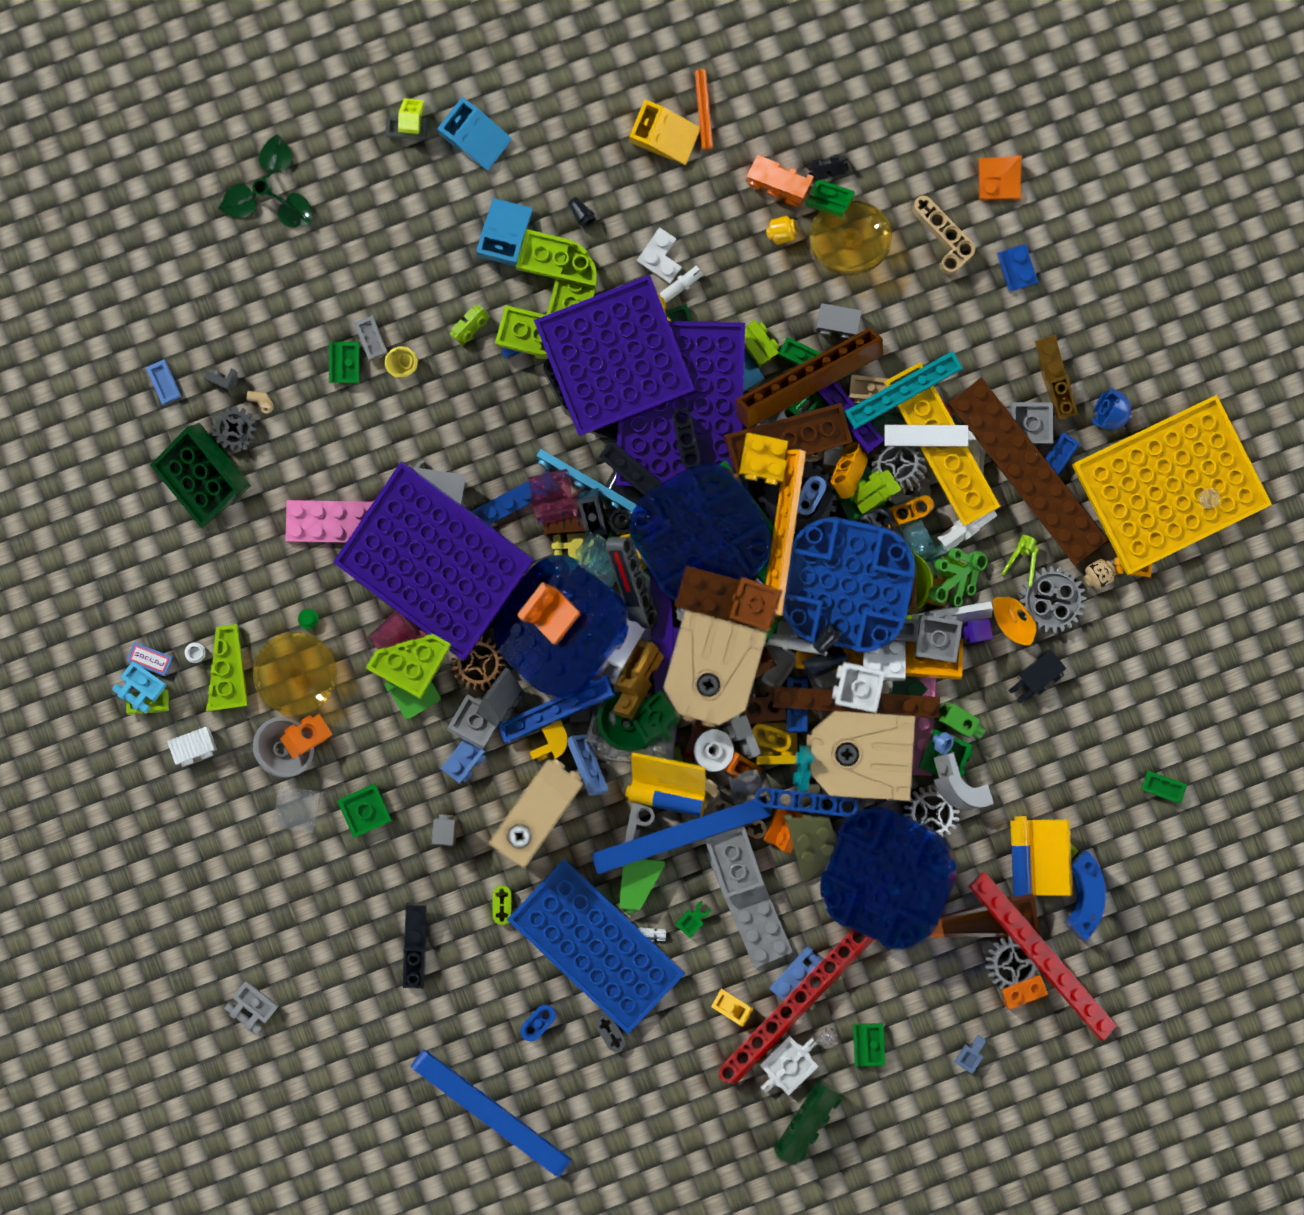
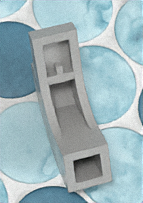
[934,753,994,810]

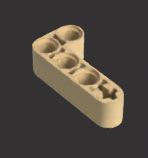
[912,196,975,276]

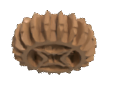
[451,636,507,691]

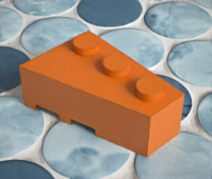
[746,155,814,207]

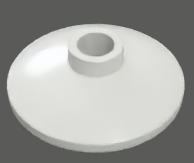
[694,729,734,771]

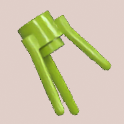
[1002,535,1039,588]

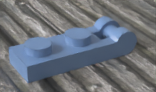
[769,945,823,1001]

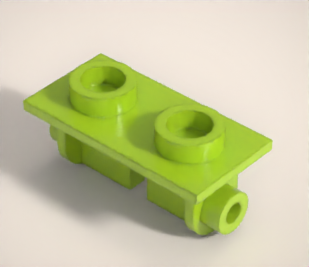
[450,304,490,346]

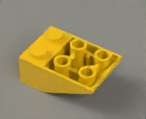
[629,99,701,165]

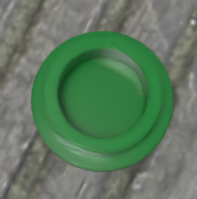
[298,609,319,629]

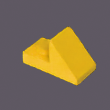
[711,989,753,1027]

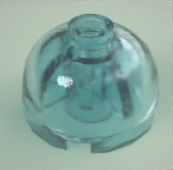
[902,518,938,559]

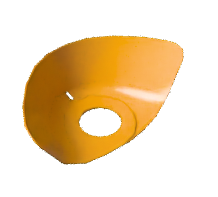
[992,597,1037,646]

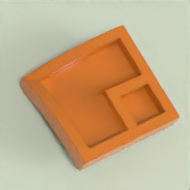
[979,155,1022,200]

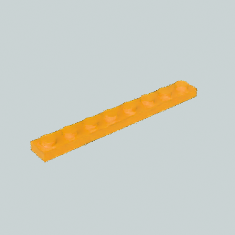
[766,450,806,616]

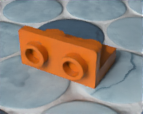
[764,803,805,854]
[1002,975,1048,1010]

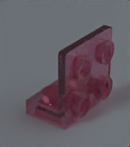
[528,469,578,524]

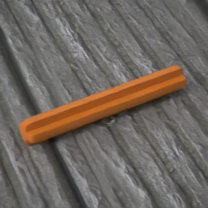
[695,69,713,150]

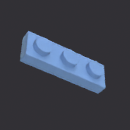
[567,734,609,796]

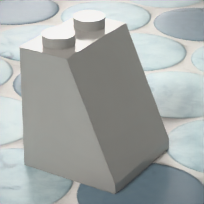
[413,468,466,504]

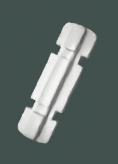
[638,927,666,941]

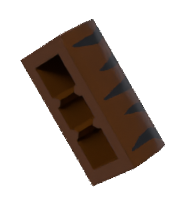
[543,509,586,536]

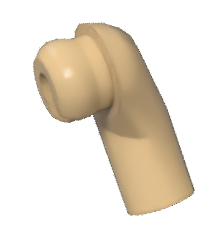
[247,391,274,414]

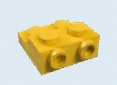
[739,433,788,485]

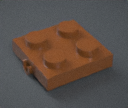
[729,577,783,631]

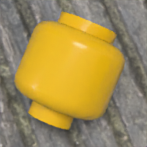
[766,216,798,245]

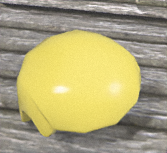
[385,346,418,378]

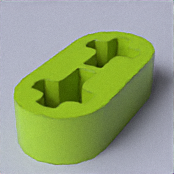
[493,885,512,925]

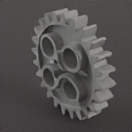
[1019,566,1087,633]

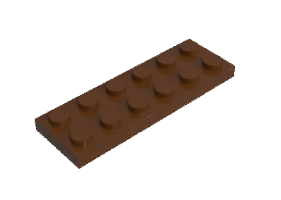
[724,403,853,475]

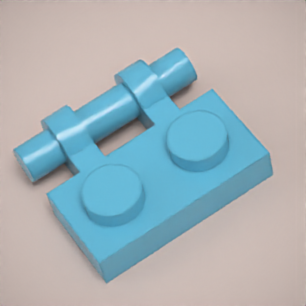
[112,661,167,713]

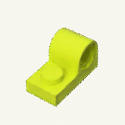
[398,98,424,134]

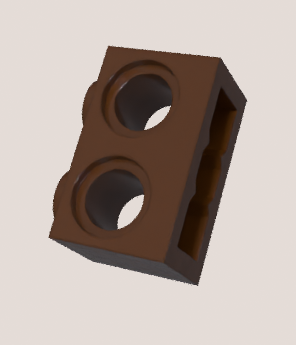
[743,692,786,724]

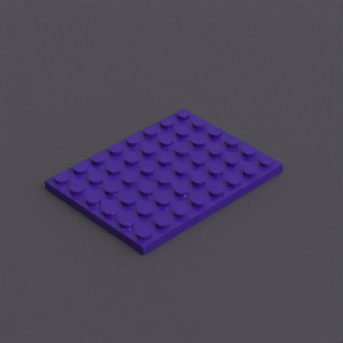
[616,321,745,488]
[333,462,535,661]

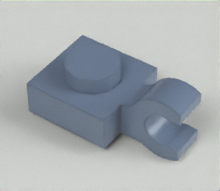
[954,1035,986,1074]

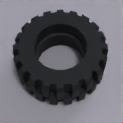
[758,461,838,541]

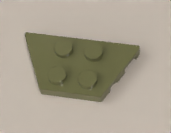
[784,815,839,882]

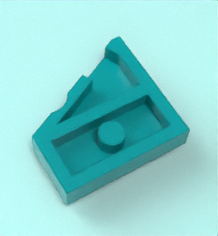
[793,746,814,792]

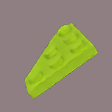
[366,634,451,699]

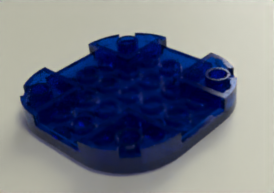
[629,463,771,601]
[494,555,629,698]
[820,807,957,949]

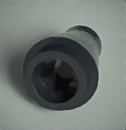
[568,197,596,228]
[813,622,843,654]

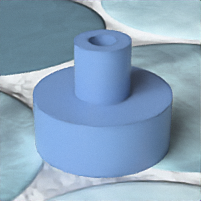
[932,732,954,755]

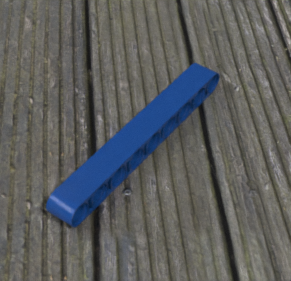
[591,796,772,874]
[411,1049,572,1177]

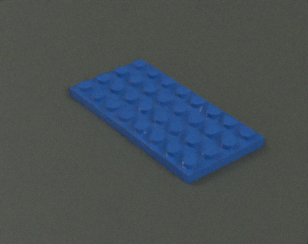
[507,858,685,1034]

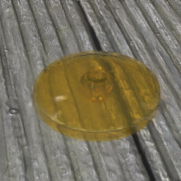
[810,200,892,275]
[253,632,337,715]

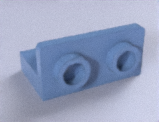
[441,739,486,784]

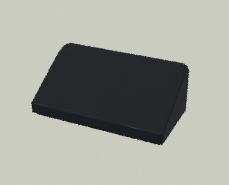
[802,646,849,680]

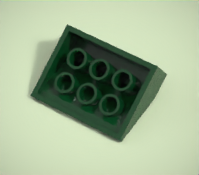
[150,423,251,528]
[774,1078,842,1165]

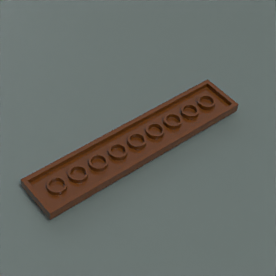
[948,377,1107,565]

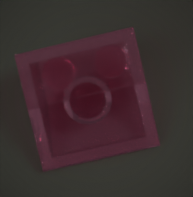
[367,610,424,649]

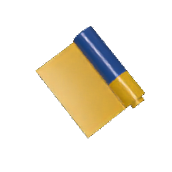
[625,752,706,817]
[1010,816,1073,896]

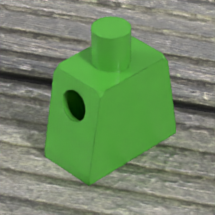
[934,702,985,740]

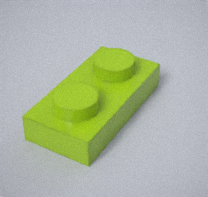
[126,689,169,715]

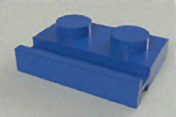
[997,244,1038,292]

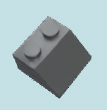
[476,668,522,727]

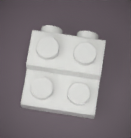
[832,662,885,713]

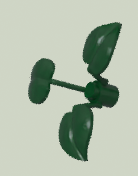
[218,134,312,228]

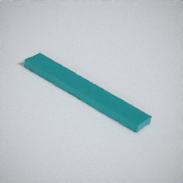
[845,351,963,430]

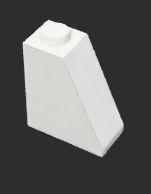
[597,619,645,684]

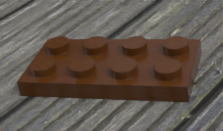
[675,566,756,628]

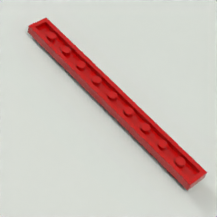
[968,872,1117,1041]

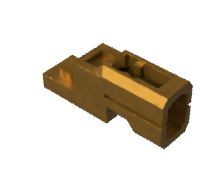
[613,639,664,719]

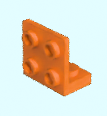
[517,583,580,644]

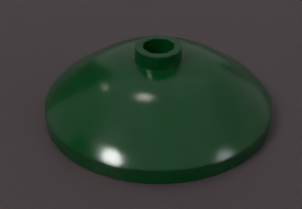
[597,691,649,752]

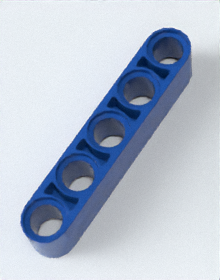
[754,788,858,816]

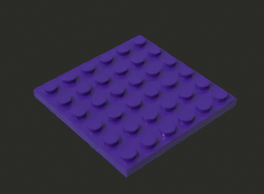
[534,275,695,437]

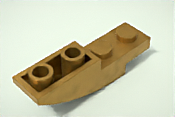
[1034,335,1078,420]

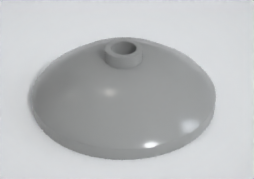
[253,717,314,778]

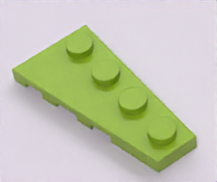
[206,624,248,712]

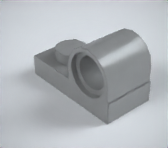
[624,803,654,843]

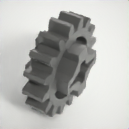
[212,406,258,451]

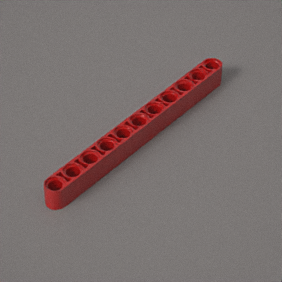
[718,912,885,1085]

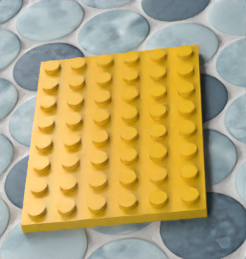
[1072,395,1272,575]

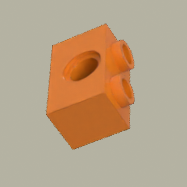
[280,714,333,760]

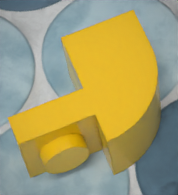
[530,720,568,762]

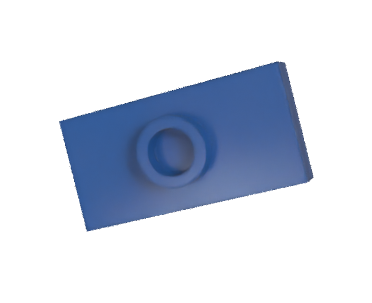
[1045,432,1080,476]

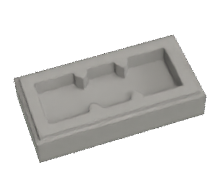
[354,315,388,362]

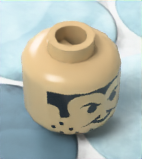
[1084,559,1116,590]

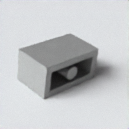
[816,303,861,340]
[432,814,458,845]

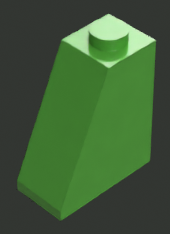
[619,859,665,913]

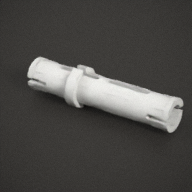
[660,265,704,303]
[765,634,829,656]

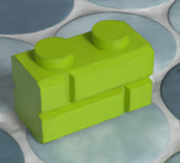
[745,320,780,369]
[851,470,901,515]

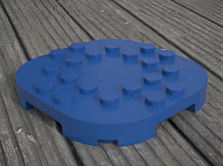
[782,518,915,652]

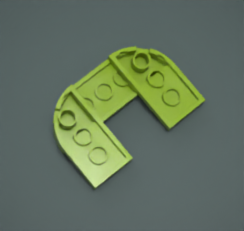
[495,229,597,359]

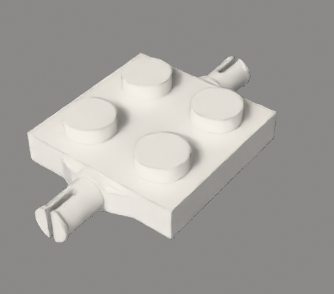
[759,1035,819,1095]

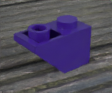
[961,619,993,644]

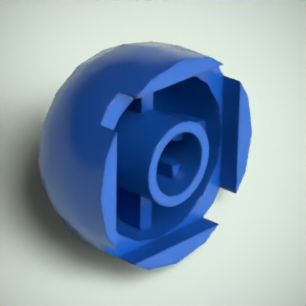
[1092,388,1132,431]

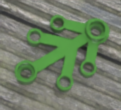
[928,548,988,607]

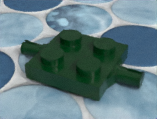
[631,690,682,747]

